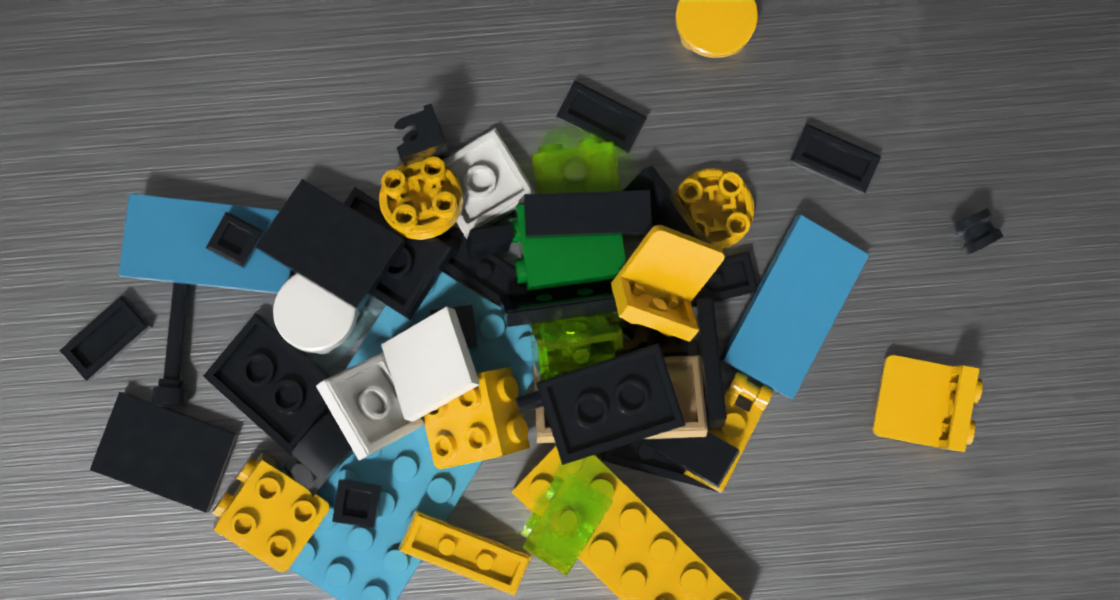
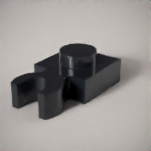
[613,320,689,357]

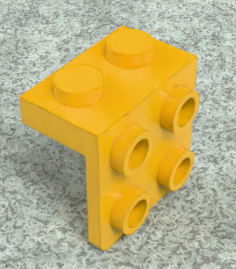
[611,225,724,342]
[872,355,983,452]
[423,366,530,469]
[212,451,329,572]

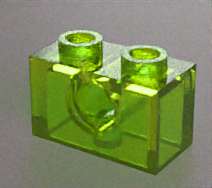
[531,137,621,194]
[529,312,624,381]
[520,471,613,576]

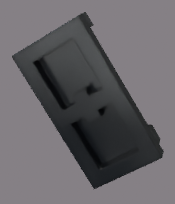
[394,103,450,166]

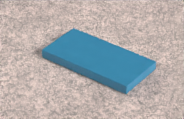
[119,193,291,294]
[720,215,869,399]

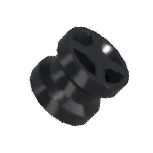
[951,208,1004,256]

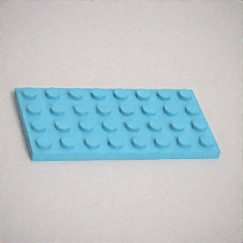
[282,272,556,600]

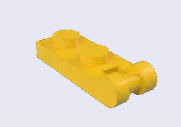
[684,370,774,493]

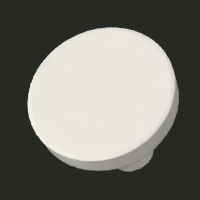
[273,274,360,354]

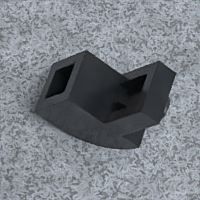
[283,411,354,496]

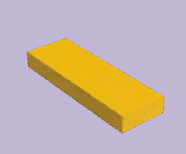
[399,509,531,596]

